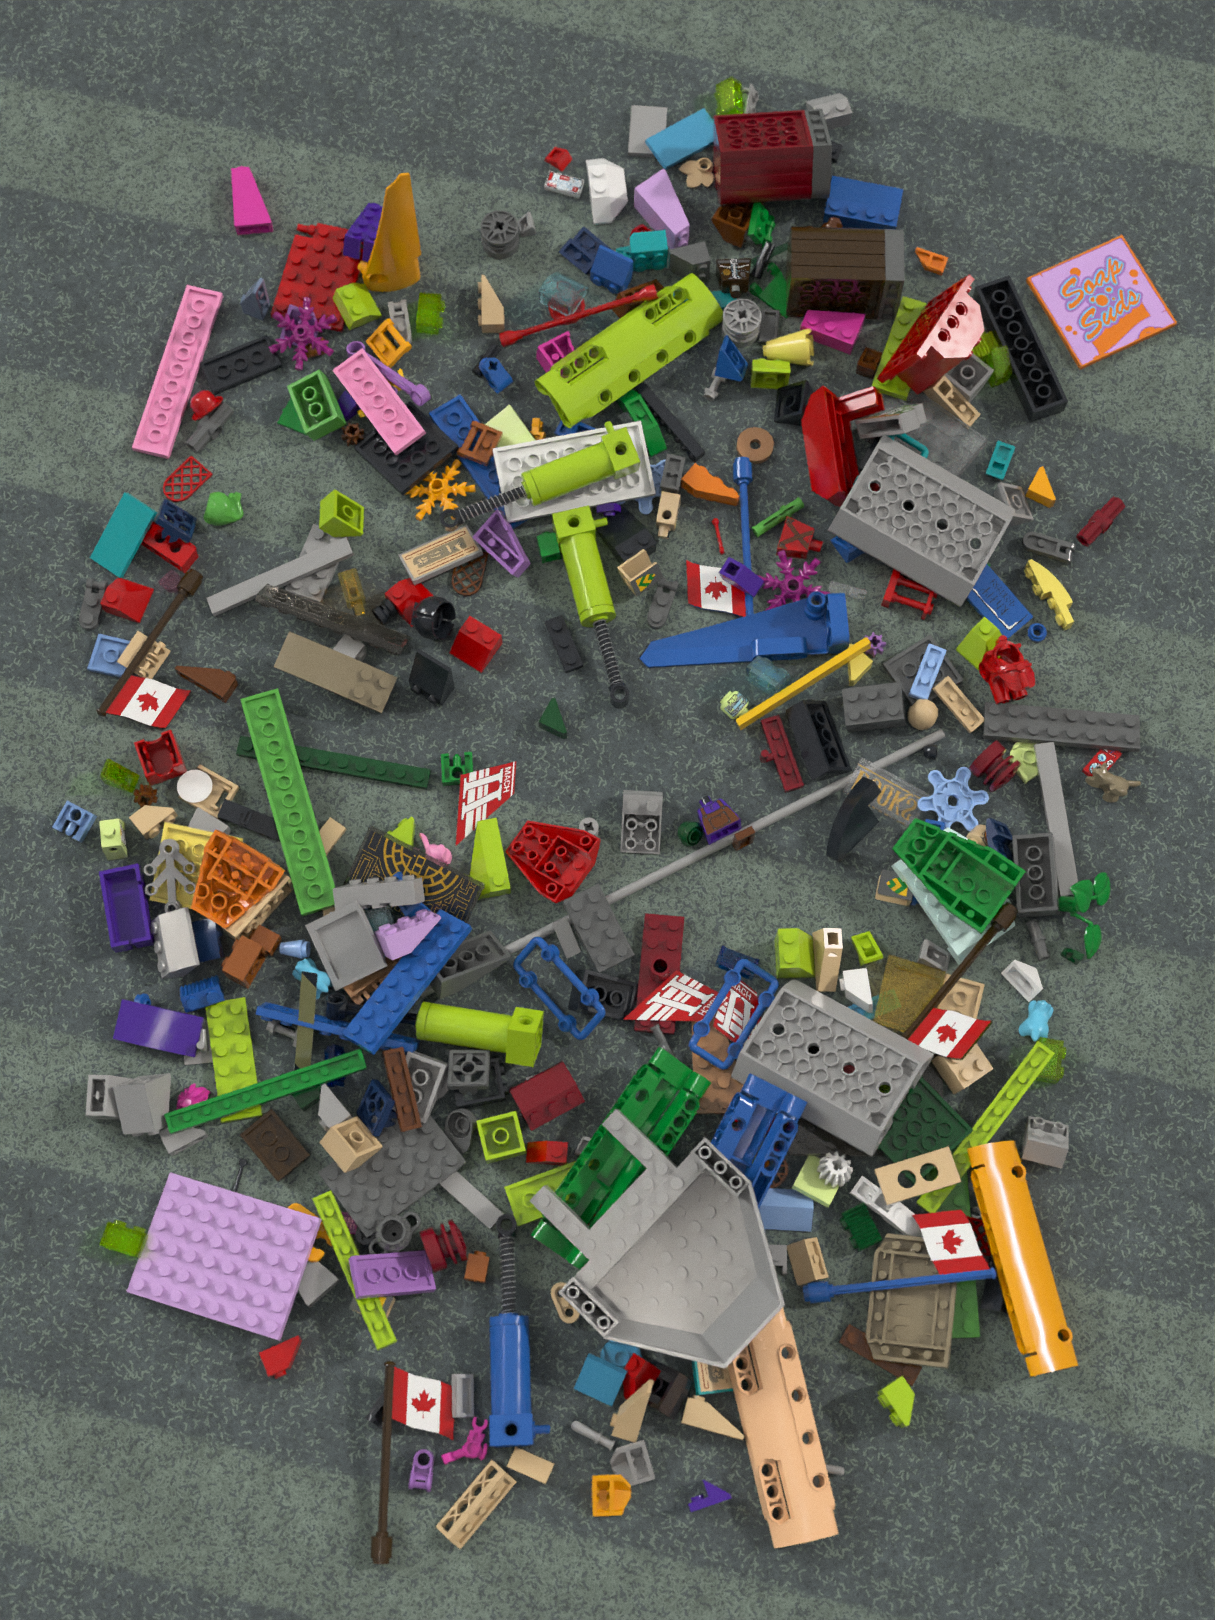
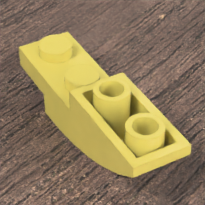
[1024,559,1074,630]

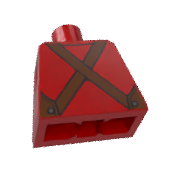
[776,516,823,559]

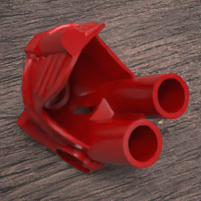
[979,635,1035,705]

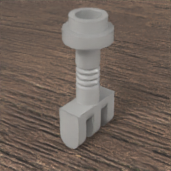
[266,1019,298,1047]

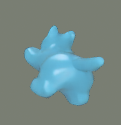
[292,958,333,1000]
[1019,1000,1054,1043]

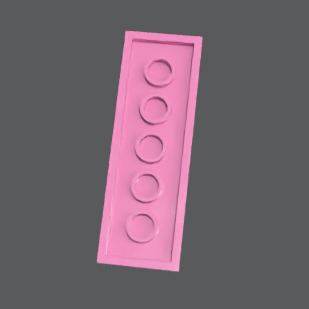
[332,348,426,455]

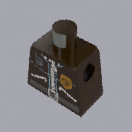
[716,258,751,299]

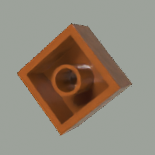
[222,935,268,989]

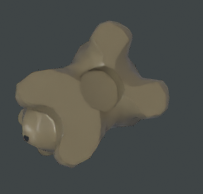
[1085,763,1141,802]

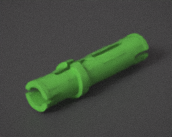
[751,497,805,538]

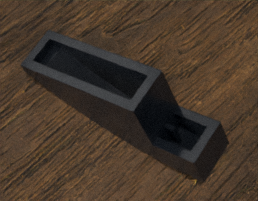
[826,777,881,862]

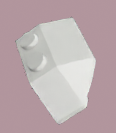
[586,158,628,225]

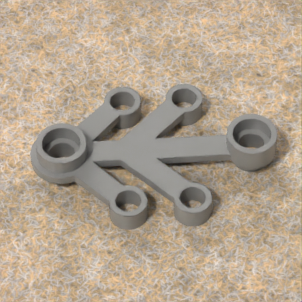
[144,839,196,913]

